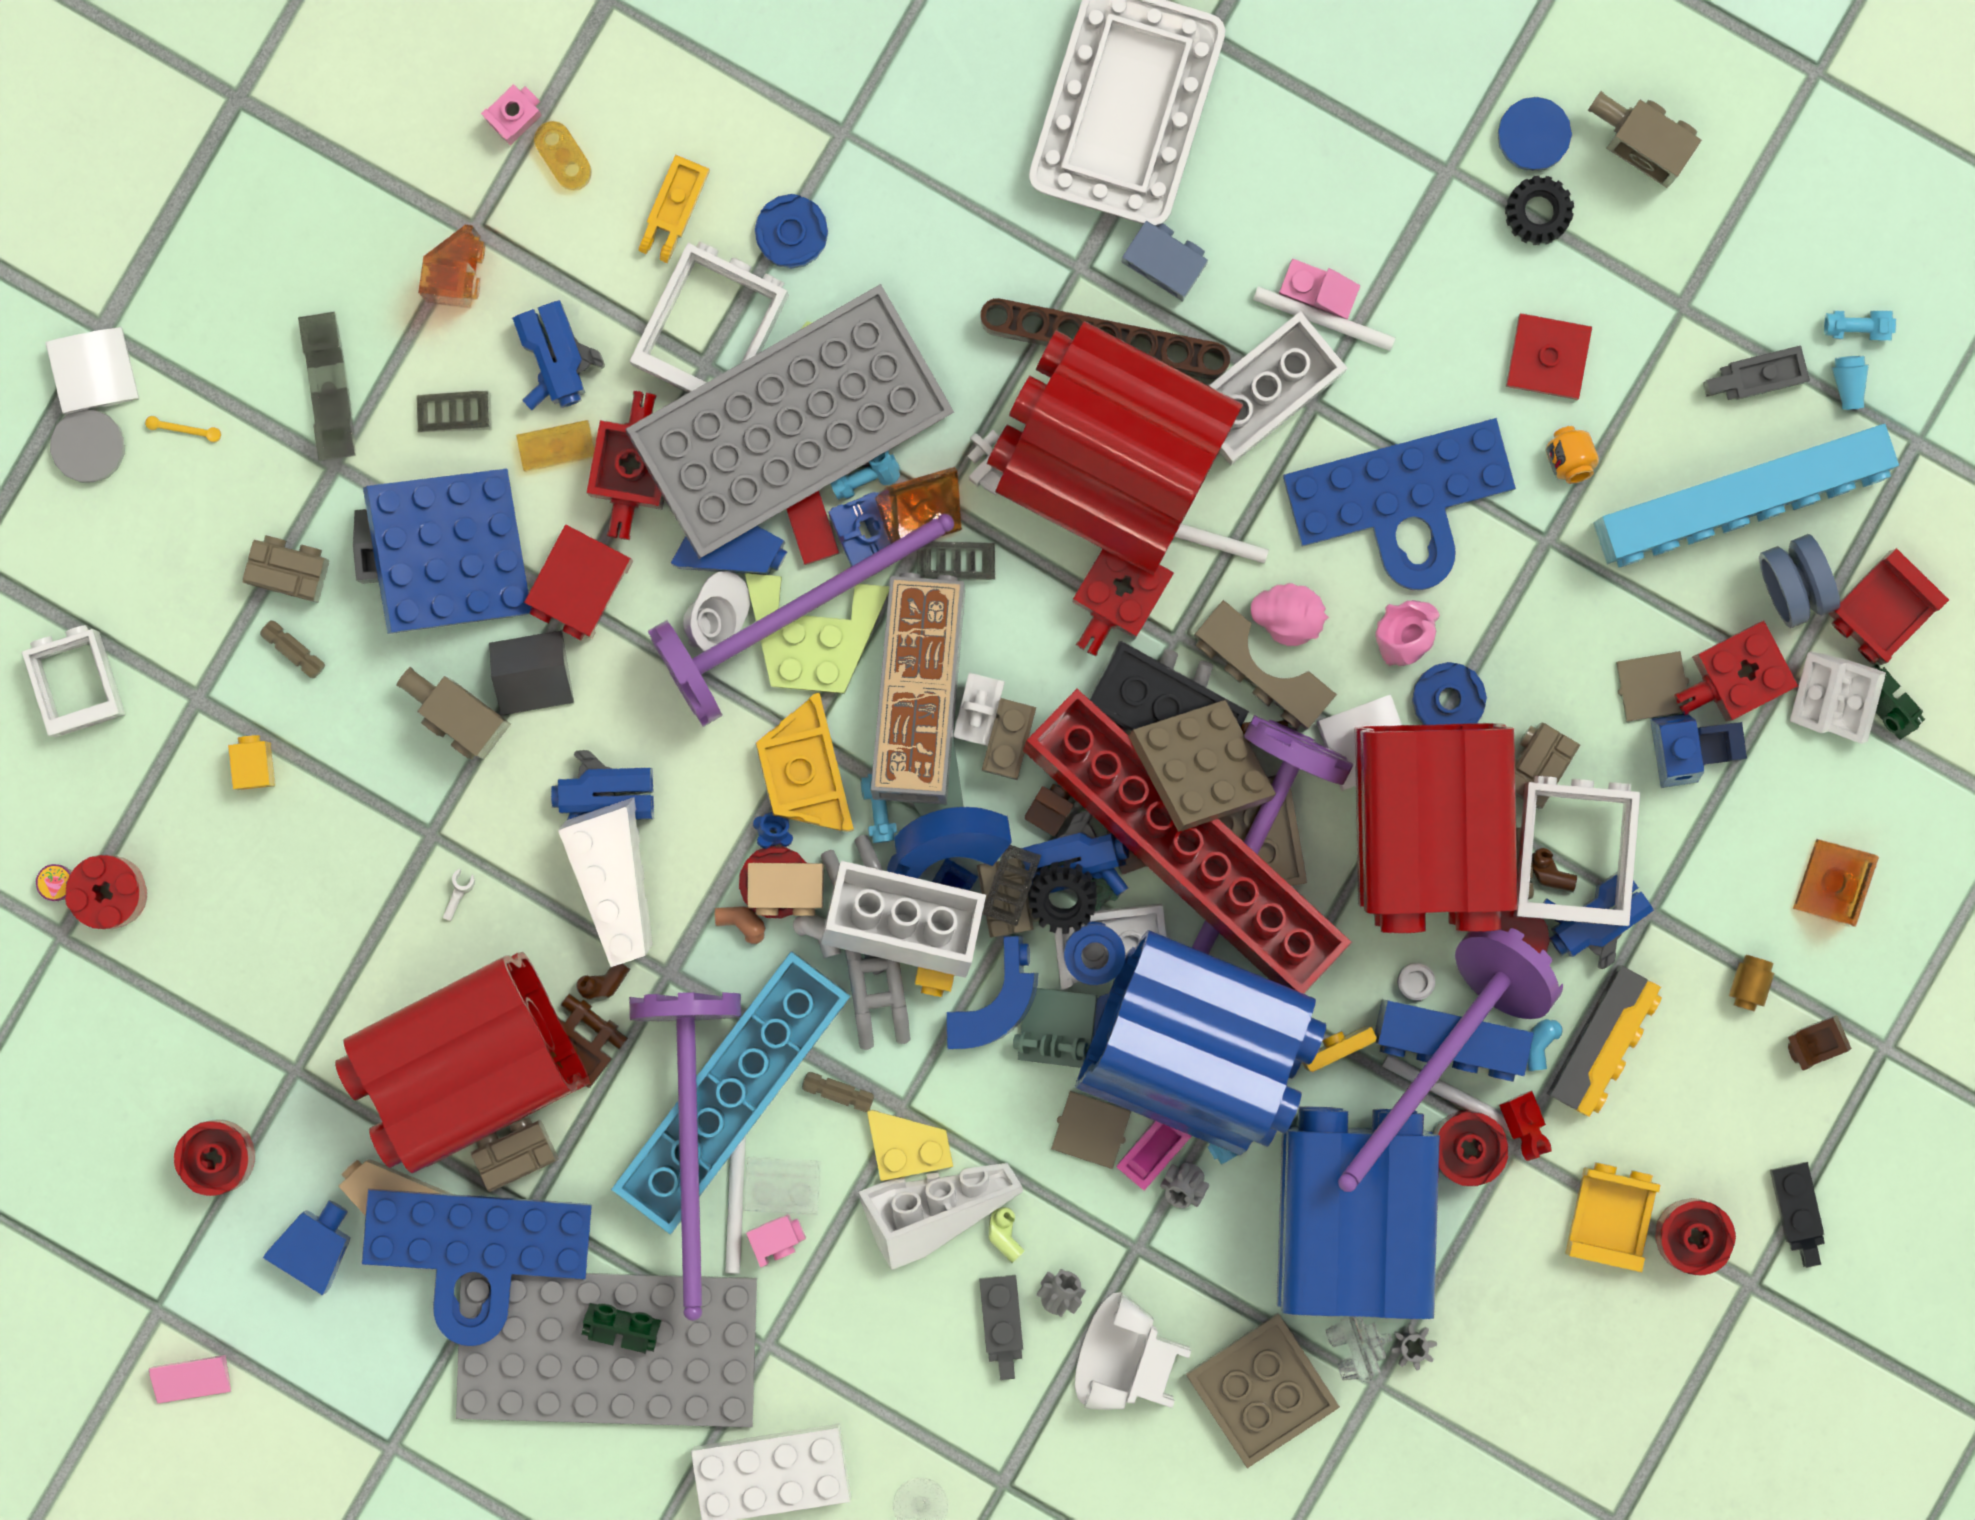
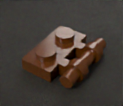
[551,994,628,1088]

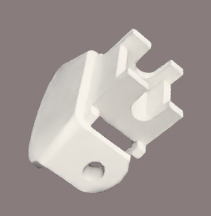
[1075,1292,1191,1410]

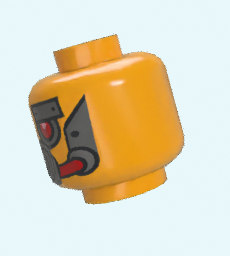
[1546,426,1599,484]

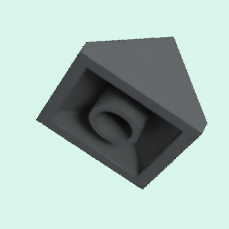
[489,630,574,715]

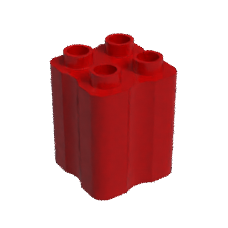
[986,321,1244,576]
[1355,723,1518,933]
[335,952,590,1173]

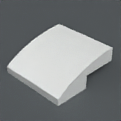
[45,327,139,415]
[1790,651,1886,744]
[1316,695,1402,791]

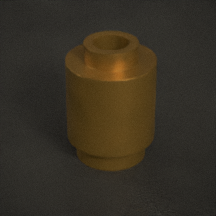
[1729,955,1775,1012]

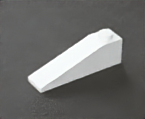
[858,1163,1023,1270]

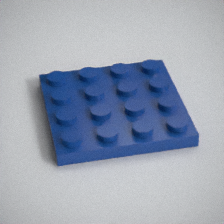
[363,469,531,634]

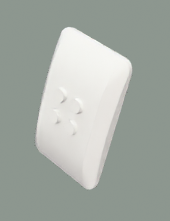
[1029,0,1225,226]

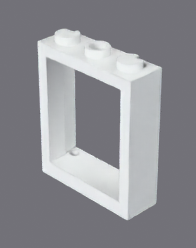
[630,241,789,393]
[1513,776,1640,926]

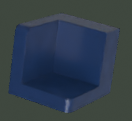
[1698,722,1747,765]

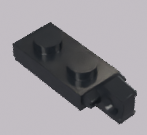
[1770,1162,1825,1268]

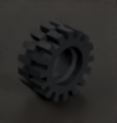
[1505,175,1574,245]
[1029,861,1097,934]

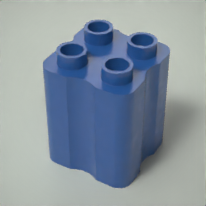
[1075,930,1326,1155]
[1276,1106,1440,1319]

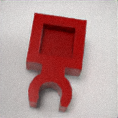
[1499,1091,1552,1161]

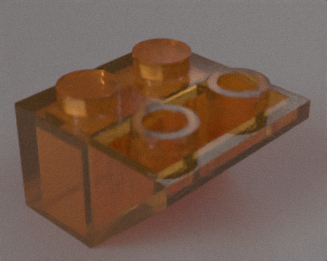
[418,224,486,308]

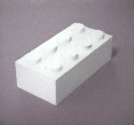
[1209,311,1347,466]
[821,861,986,978]
[691,1423,851,1520]

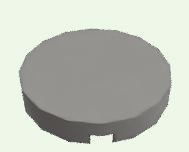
[50,410,125,483]

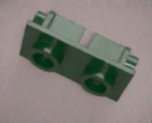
[1871,664,1925,740]
[581,1303,662,1354]

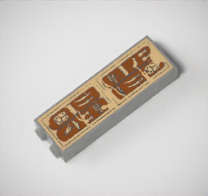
[871,572,965,805]

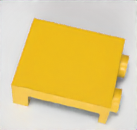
[1565,1162,1661,1272]

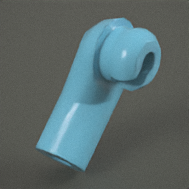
[1528,1019,1562,1071]

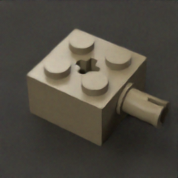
[1588,91,1702,188]
[396,667,511,760]

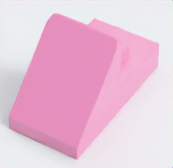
[1279,258,1360,320]

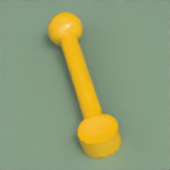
[145,416,221,442]

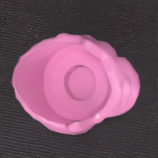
[1251,583,1329,646]
[1375,600,1440,666]

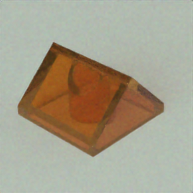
[875,467,962,544]
[1793,839,1879,927]

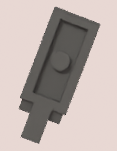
[1703,345,1810,400]
[979,1275,1023,1380]

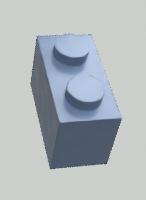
[1121,220,1208,302]

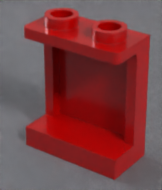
[524,524,633,641]
[1828,548,1949,665]

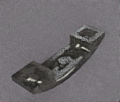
[298,312,356,461]

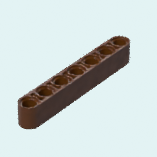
[981,298,1230,379]

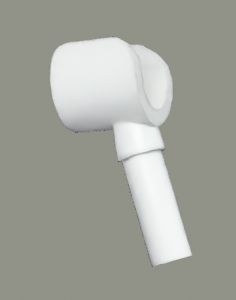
[443,869,475,921]

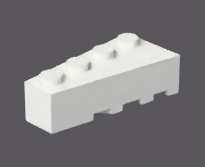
[558,797,653,967]

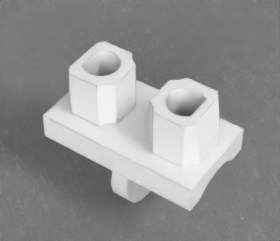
[968,430,1003,495]
[953,673,1005,746]

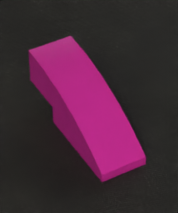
[1116,1121,1192,1191]

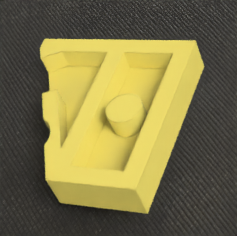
[867,1110,953,1181]

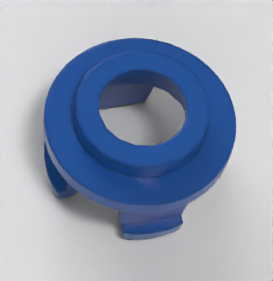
[1064,922,1125,985]

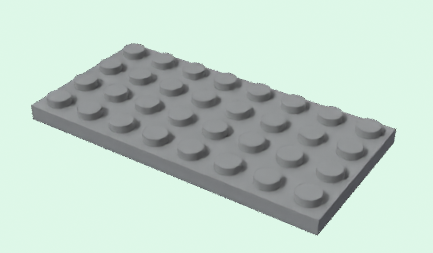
[625,284,954,559]
[456,1272,757,1427]

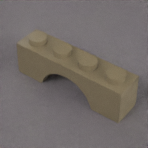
[1194,600,1337,730]

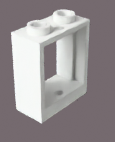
[22,625,125,737]

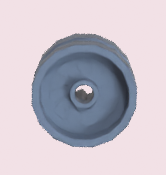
[1759,534,1840,628]

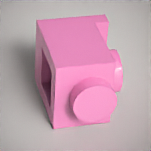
[481,84,542,146]
[746,1214,806,1267]

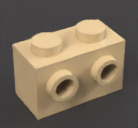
[748,863,824,916]

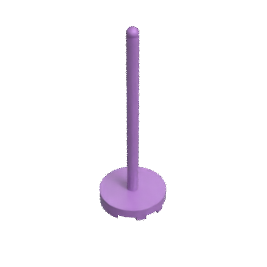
[648,514,954,727]
[1192,715,1354,955]
[1338,928,1563,1192]
[629,992,741,1321]

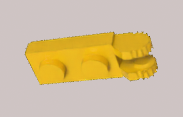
[639,154,710,263]

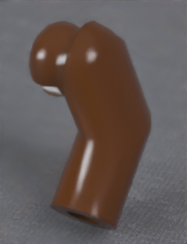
[1532,848,1577,893]
[576,963,631,1000]

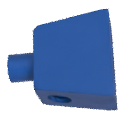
[1650,714,1704,788]
[263,1200,351,1295]

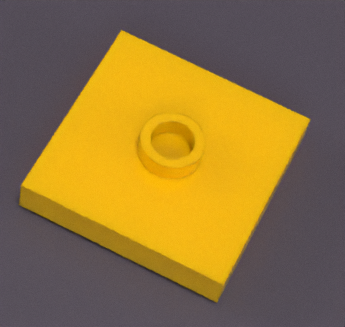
[1302,1026,1377,1072]

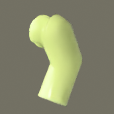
[988,1207,1025,1263]

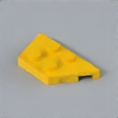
[756,693,854,832]

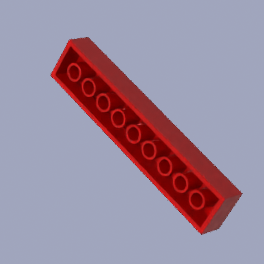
[1023,689,1351,994]

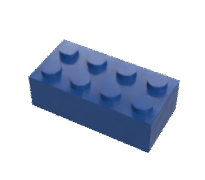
[1374,999,1534,1082]

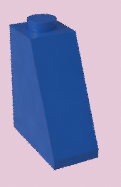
[671,526,788,575]

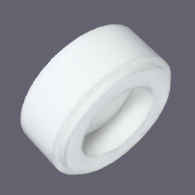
[1397,963,1435,1000]

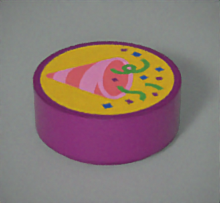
[36,864,71,901]

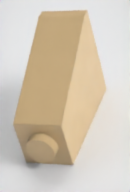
[339,1159,451,1216]

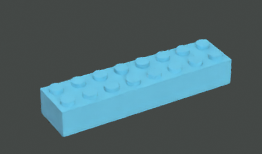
[1593,424,1899,568]
[611,951,851,1234]

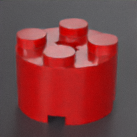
[65,855,147,929]
[1433,1110,1508,1186]
[174,1120,255,1196]
[1655,1198,1736,1276]

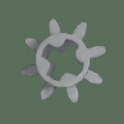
[1160,1163,1209,1208]
[1037,1269,1086,1317]
[1390,1323,1437,1370]

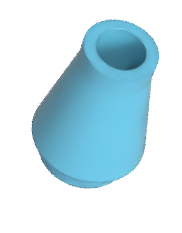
[1832,356,1869,410]

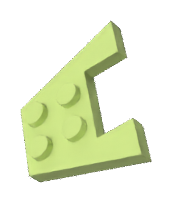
[745,573,889,694]

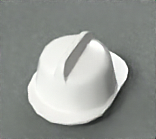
[683,571,750,651]

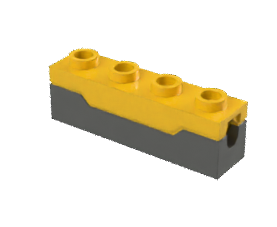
[1547,965,1662,1117]

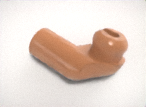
[715,906,765,944]

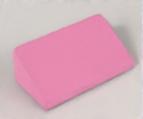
[149,1355,231,1404]

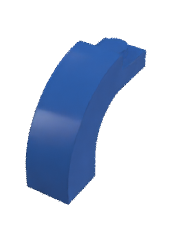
[887,807,1012,879]
[947,936,1039,1049]

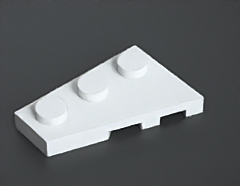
[1054,903,1167,991]

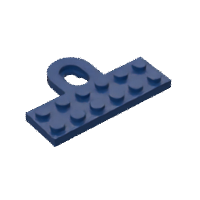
[1283,418,1516,590]
[362,1188,592,1346]

